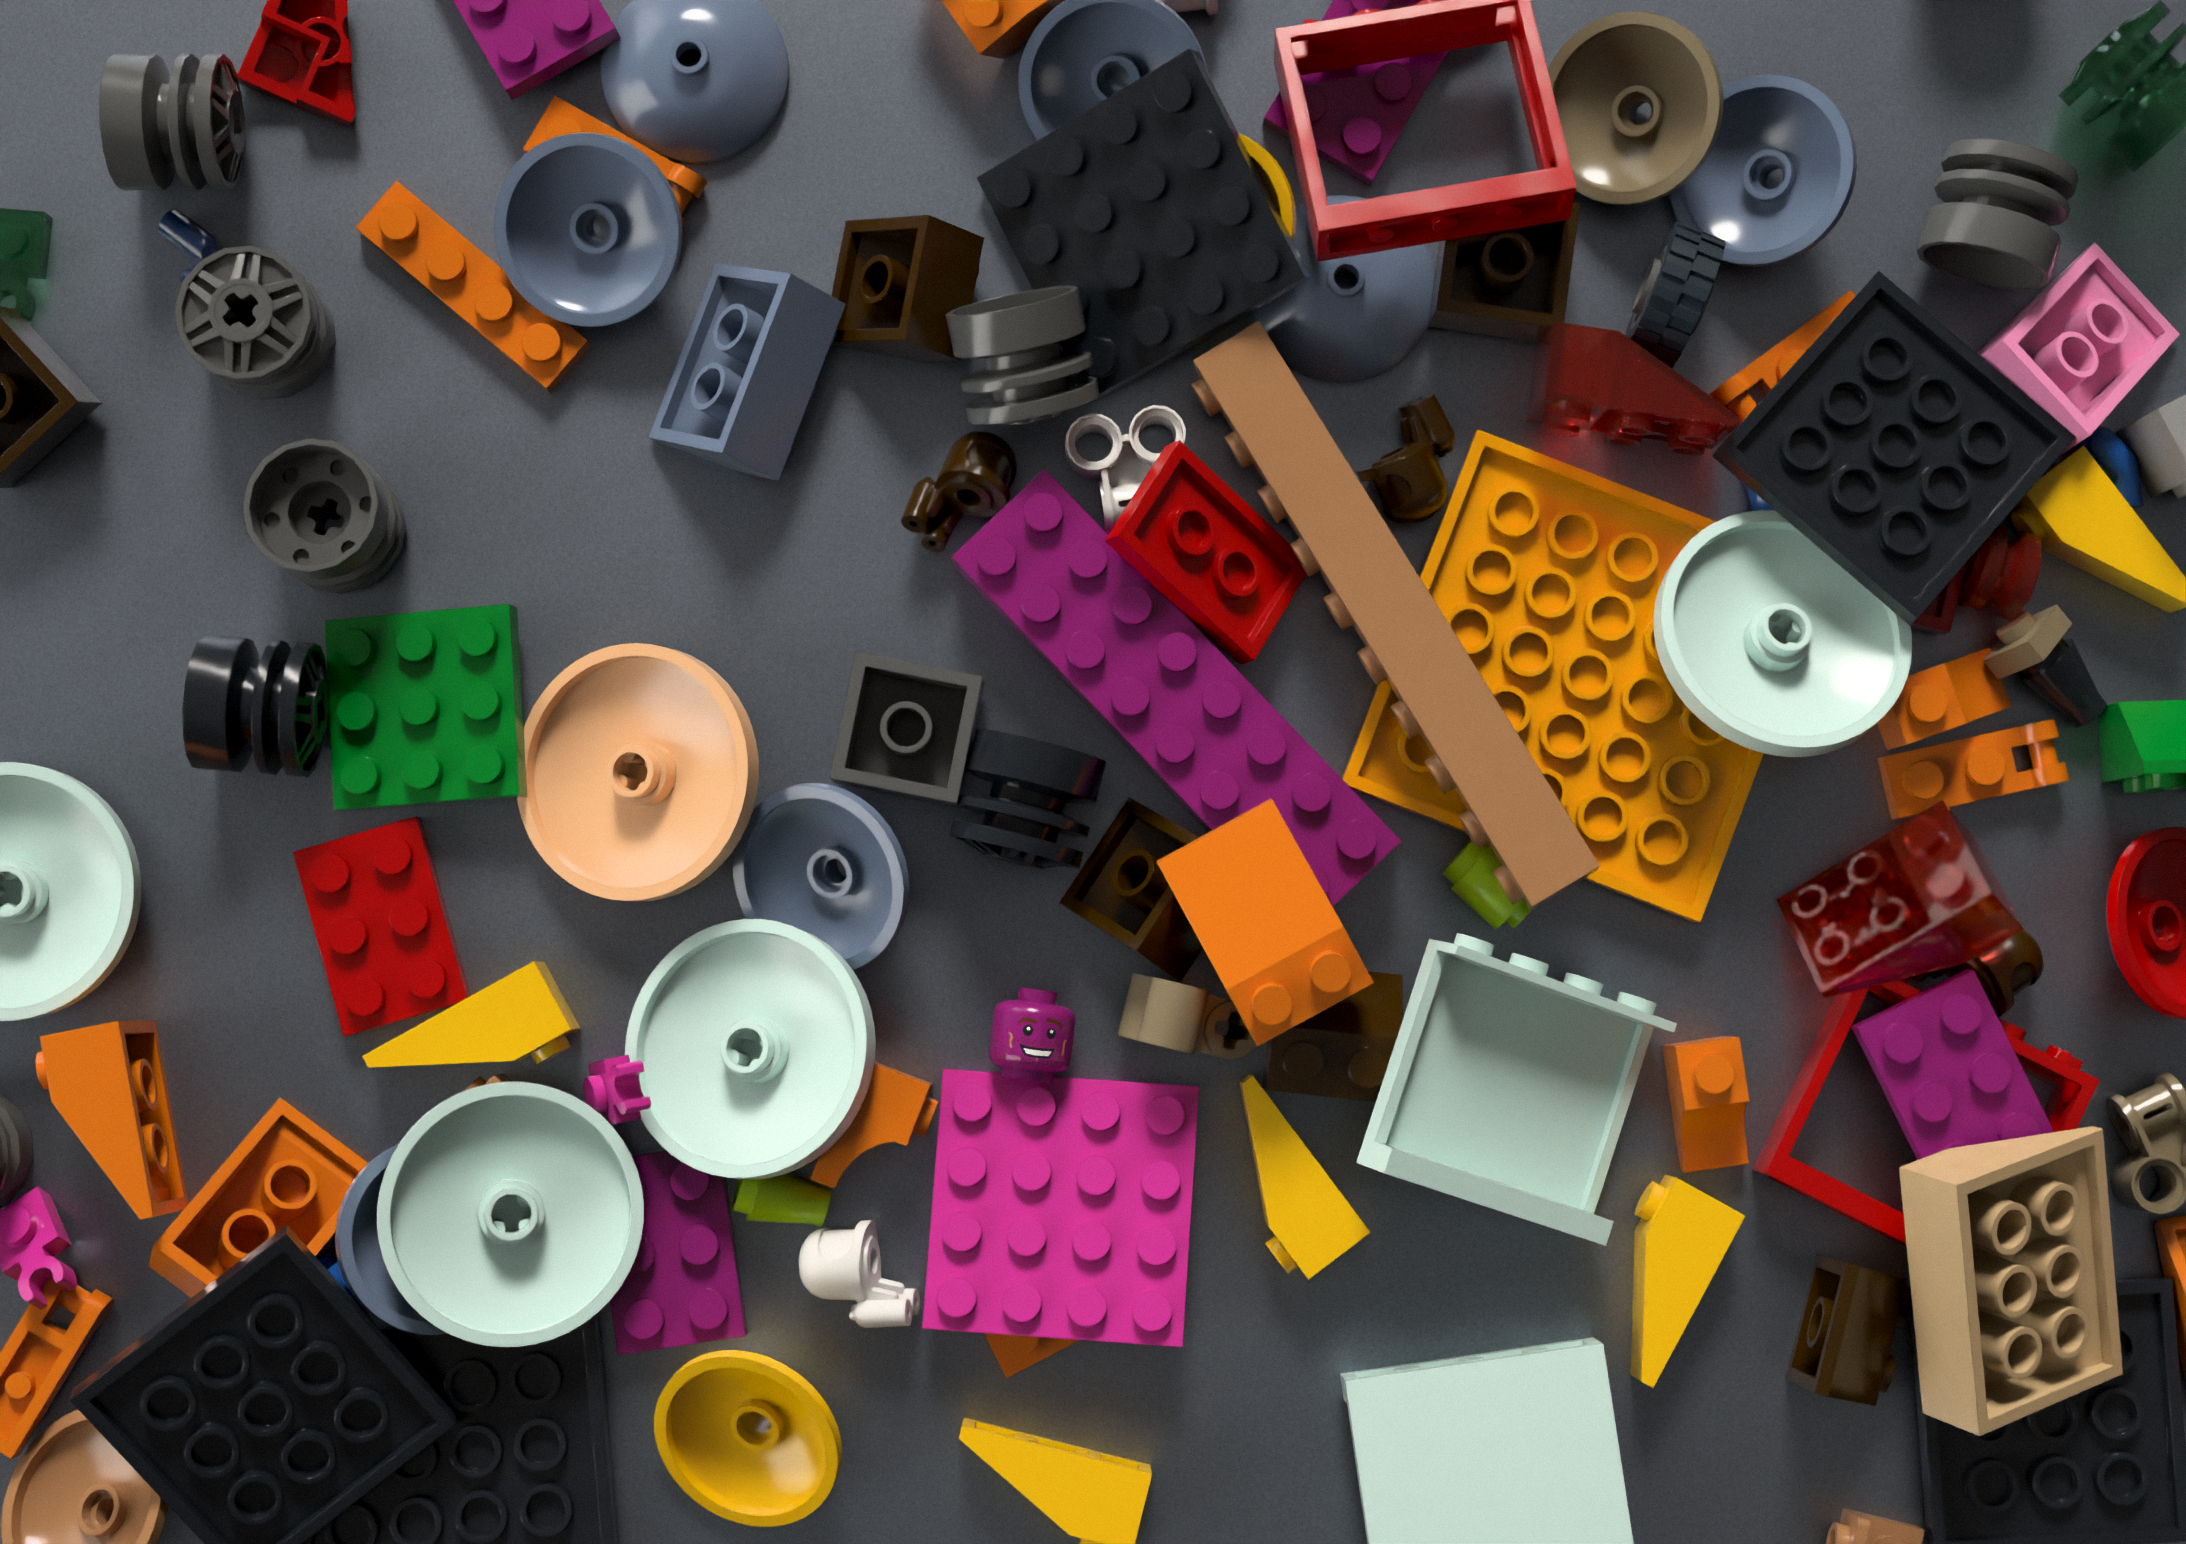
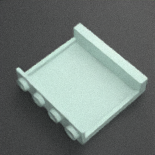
[1356,933,1677,1246]
[1340,1337,1634,1544]

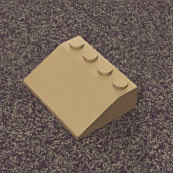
[1899,1126,2123,1436]

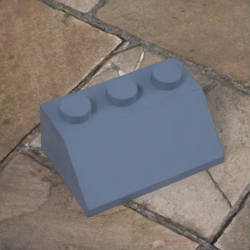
[648,263,846,481]

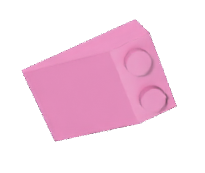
[1977,243,2180,455]

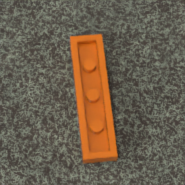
[355,180,591,393]

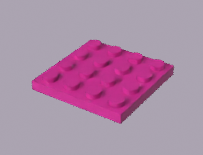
[922,1069,1199,1348]

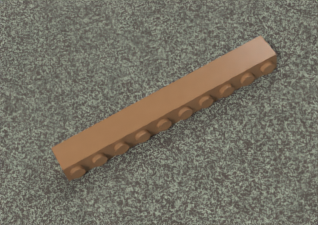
[1191,321,1600,911]

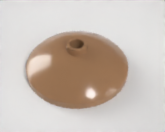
[1,1410,168,1544]

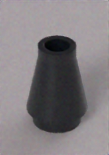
[2020,637,2107,727]

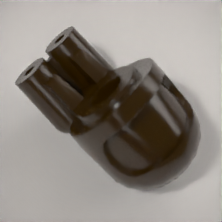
[1357,394,1455,525]
[901,431,1017,553]
[1904,923,2044,1018]

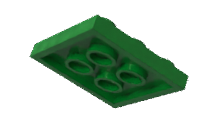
[325,604,527,812]

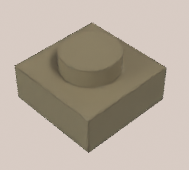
[1983,605,2072,680]

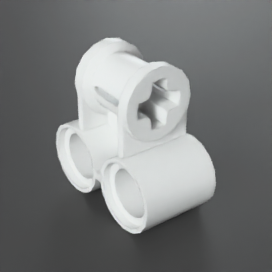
[1065,405,1186,534]

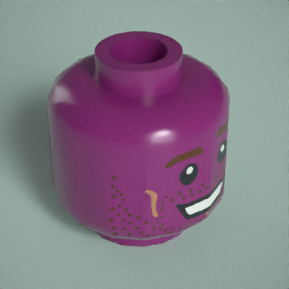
[989,988,1076,1083]

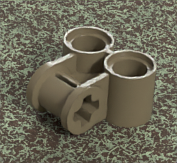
[1117,973,1256,1059]
[2106,1071,2186,1214]

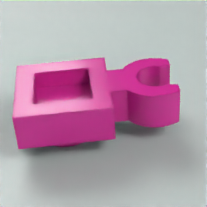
[583,1055,651,1125]
[0,1186,77,1310]

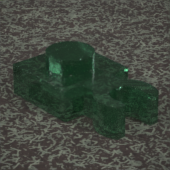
[0,208,53,322]

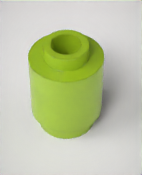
[1442,840,1531,929]

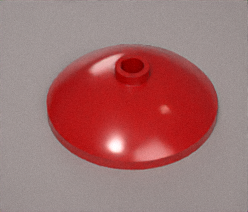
[2106,827,2186,1020]

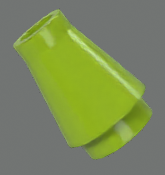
[732,1172,832,1227]

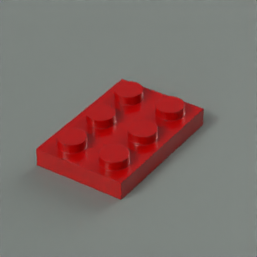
[1105,440,1307,665]
[293,816,471,1037]

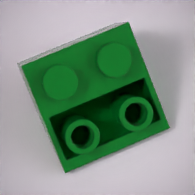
[2098,700,2186,794]

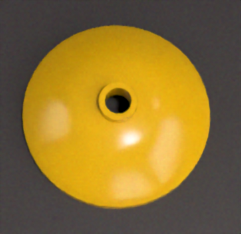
[654,1350,842,1527]

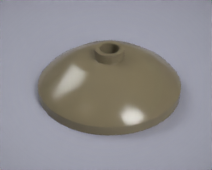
[1547,11,1724,205]

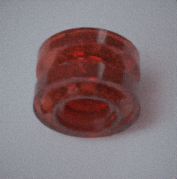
[1958,524,2042,621]

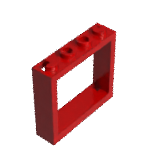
[1274,0,1577,262]
[1752,959,2100,1247]

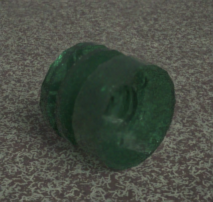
[2058,0,2186,172]

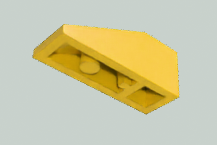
[2011,446,2186,614]
[362,961,581,1067]
[1239,1074,1371,1280]
[1630,1174,1745,1388]
[958,1417,1152,1544]

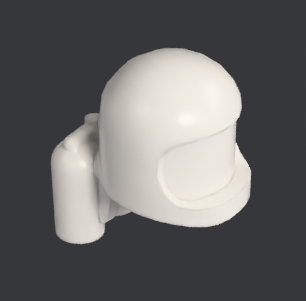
[798,1220,920,1328]

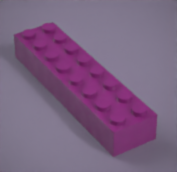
[951,469,1401,907]

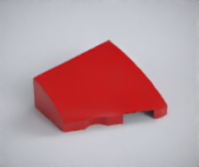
[237,0,355,126]

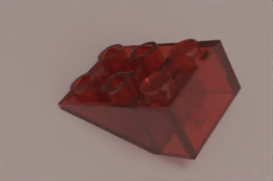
[1526,322,1739,455]
[1777,800,2023,998]

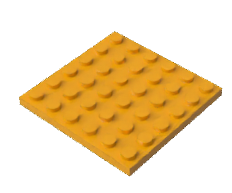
[1342,429,1764,923]

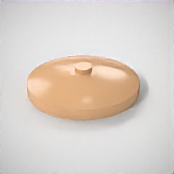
[517,643,759,902]

